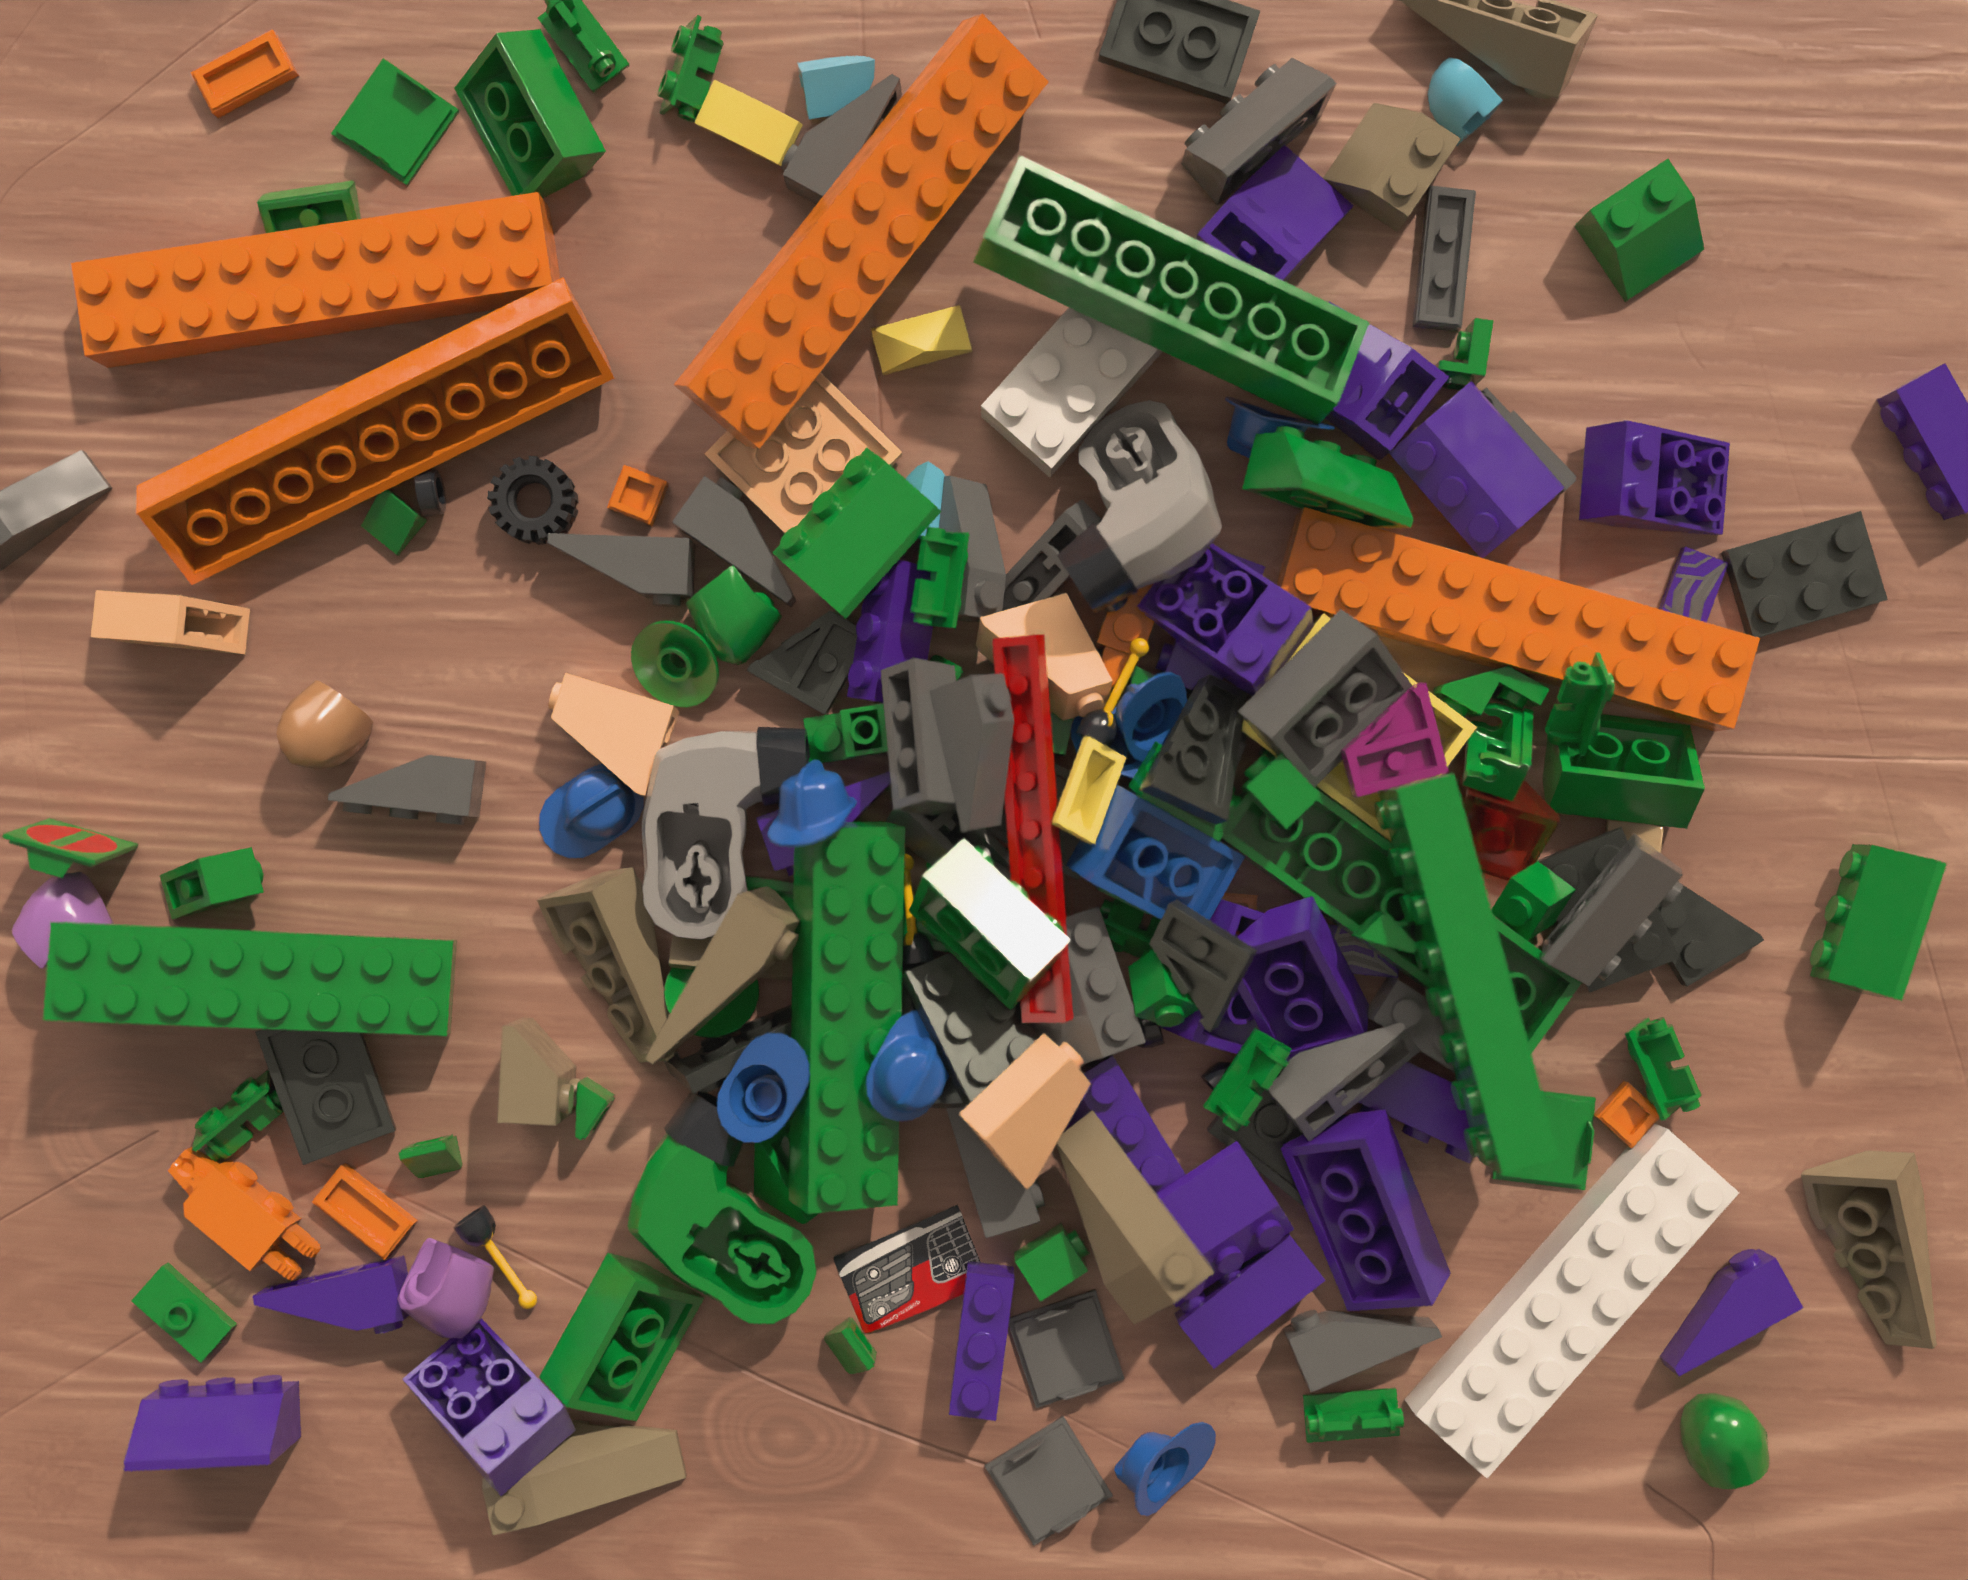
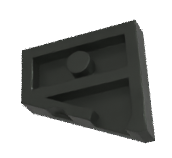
[746,611,857,715]
[1657,886,1764,986]
[1149,900,1258,1032]

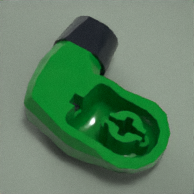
[627,1091,817,1324]

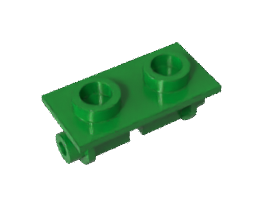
[537,0,630,92]
[657,15,724,122]
[910,527,970,628]
[1545,653,1615,756]
[1100,899,1161,959]
[1625,1017,1702,1121]
[1203,1028,1292,1132]
[192,1070,284,1161]
[1303,1388,1404,1443]

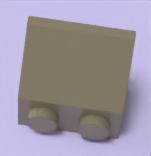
[1323,103,1461,232]
[497,1017,582,1126]

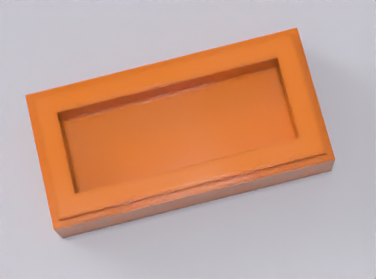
[191,29,299,118]
[312,1163,418,1260]

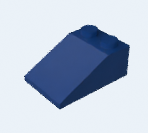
[1066,785,1245,920]

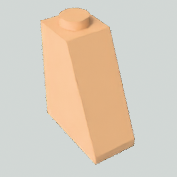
[91,590,250,655]
[976,593,1113,721]
[548,673,679,798]
[960,1034,1090,1189]

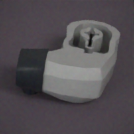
[1057,400,1222,613]
[642,727,810,939]

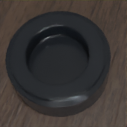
[415,468,446,517]

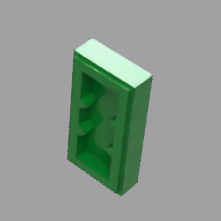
[131,1262,237,1363]

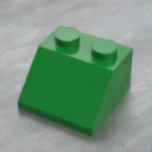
[1574,158,1705,302]

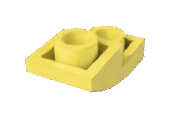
[694,80,803,166]

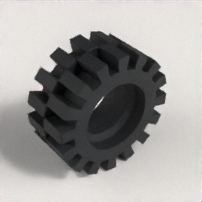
[487,456,579,545]

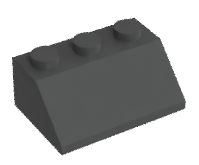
[1181,58,1337,205]
[1238,609,1412,788]
[1541,834,1684,986]
[1031,906,1146,1064]

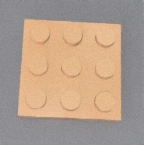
[704,372,903,534]

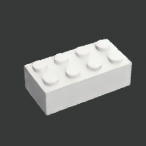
[981,308,1162,478]

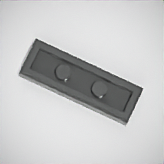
[1412,185,1476,332]

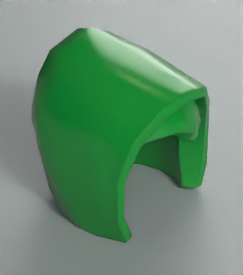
[686,566,782,665]
[1680,1393,1770,1489]

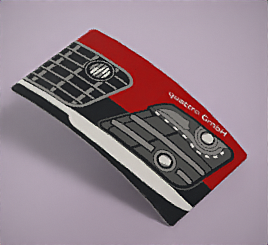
[833,1204,981,1333]

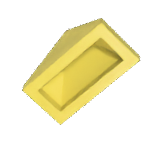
[871,305,972,375]
[1051,736,1126,844]

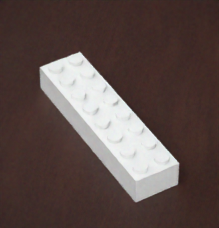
[1404,1124,1739,1478]

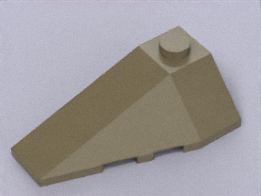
[1400,0,1598,99]
[537,867,674,1062]
[645,886,800,1064]
[1056,1110,1214,1325]
[1801,1151,1937,1349]
[482,1420,687,1536]

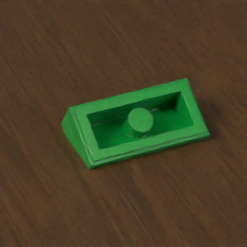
[257,181,361,233]

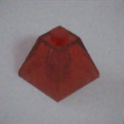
[1457,770,1560,881]

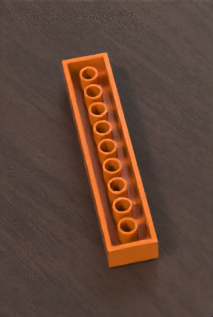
[674,13,1049,449]
[71,192,560,368]
[136,277,614,585]
[1276,507,1760,732]

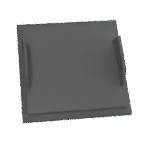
[1009,1289,1125,1408]
[984,1416,1113,1545]

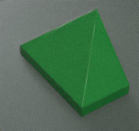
[754,1120,820,1224]

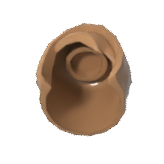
[276,680,373,769]

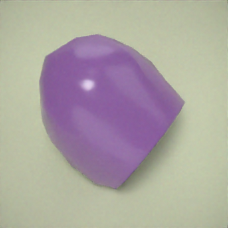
[12,872,114,969]
[398,1238,494,1339]

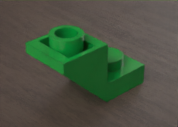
[1431,666,1550,718]
[803,704,888,763]

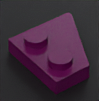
[1340,682,1449,797]

